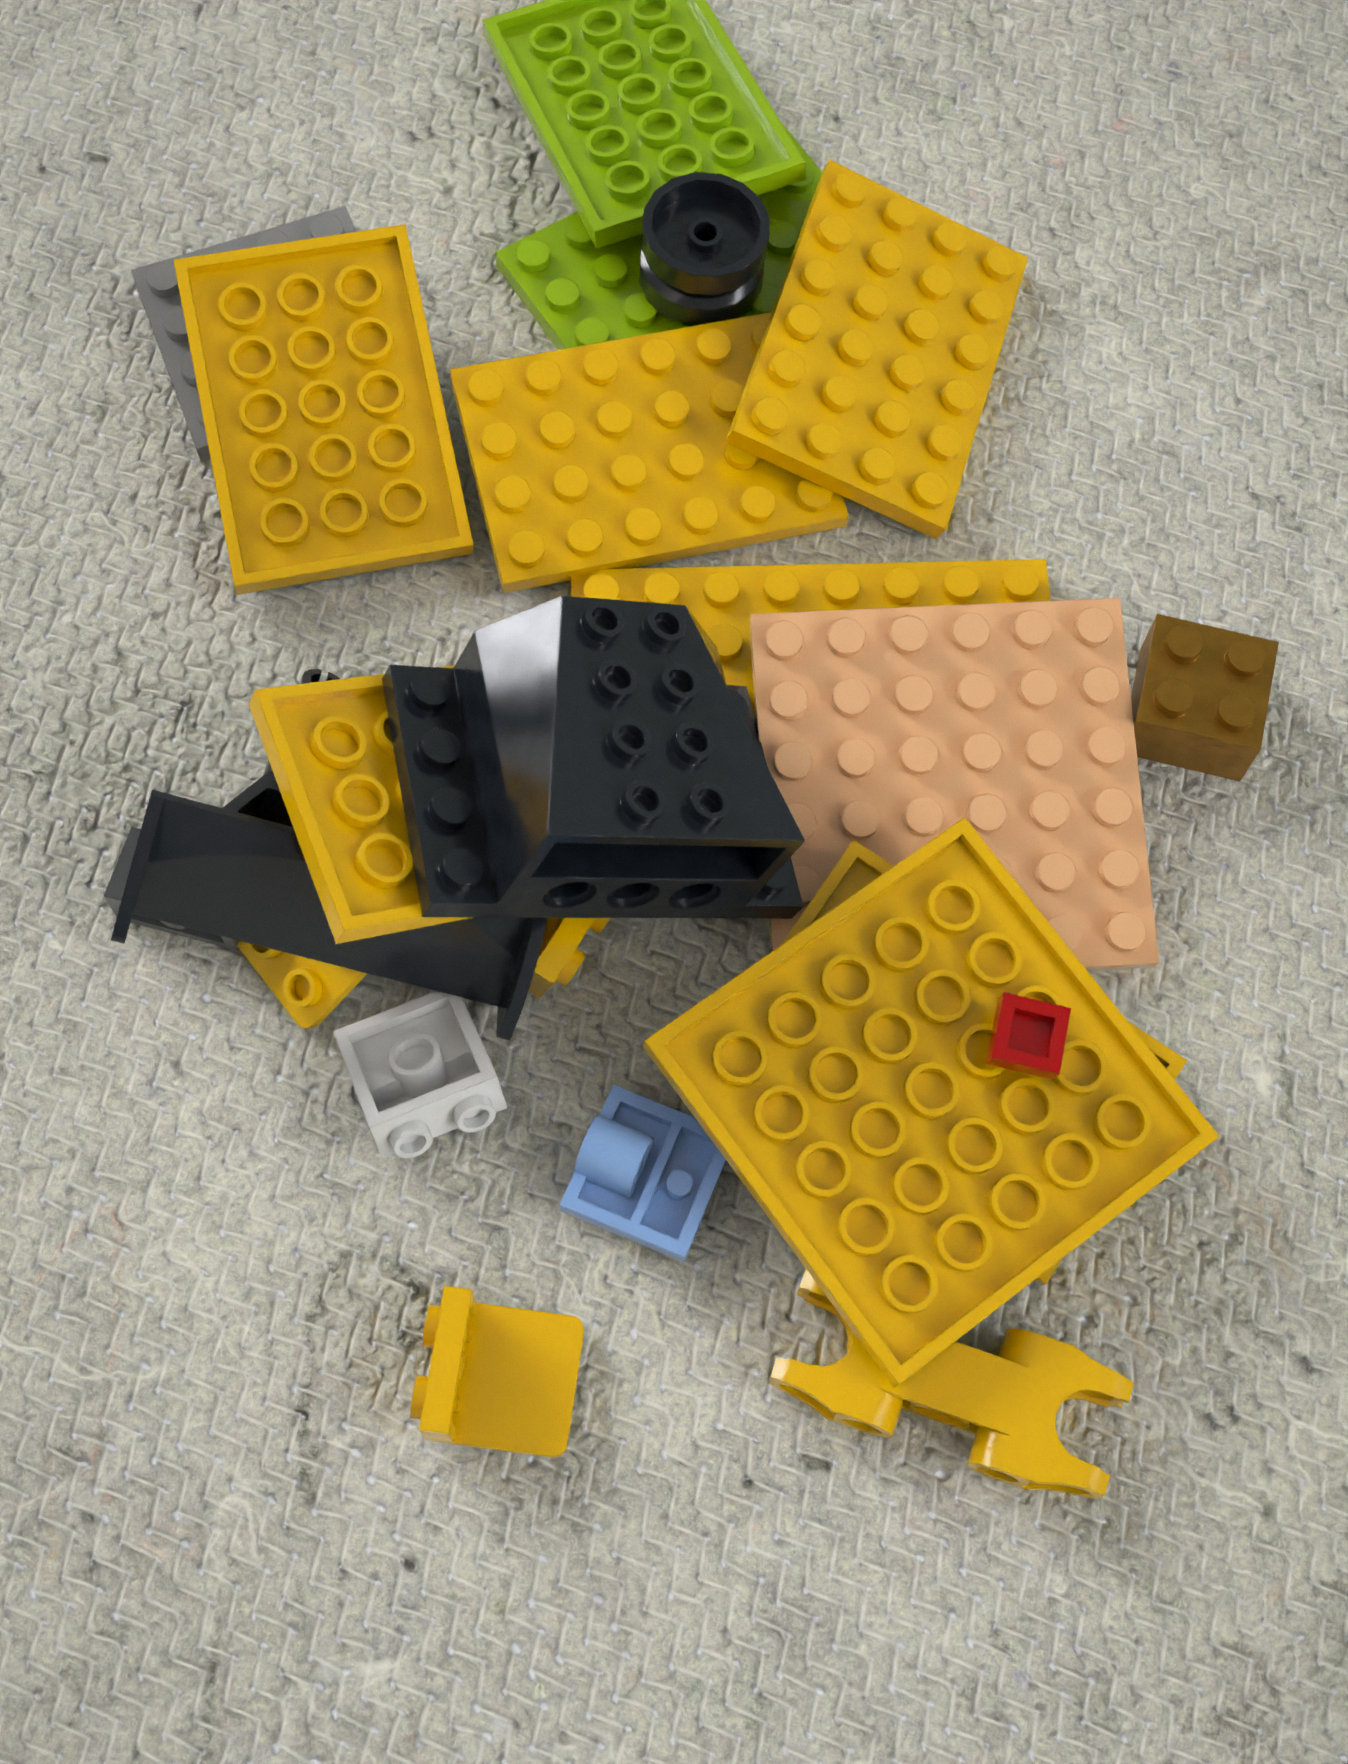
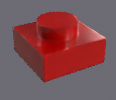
[986,992,1071,1080]

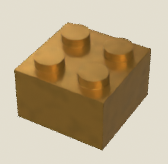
[1131,614,1279,782]

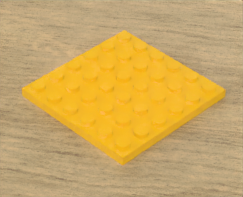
[643,817,1220,1387]

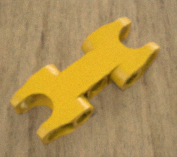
[768,1269,1134,1499]

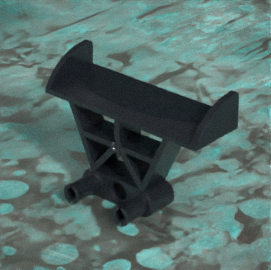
[111,669,548,1040]

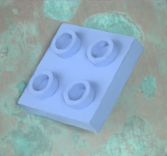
[560,1084,727,1263]

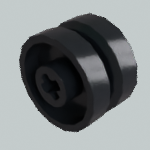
[639,172,770,326]

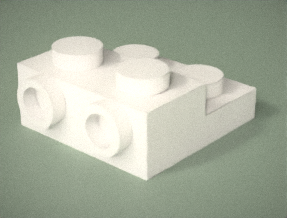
[333,991,507,1159]

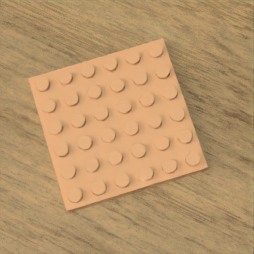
[749,598,1159,971]

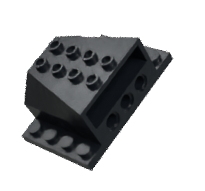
[382,596,805,919]

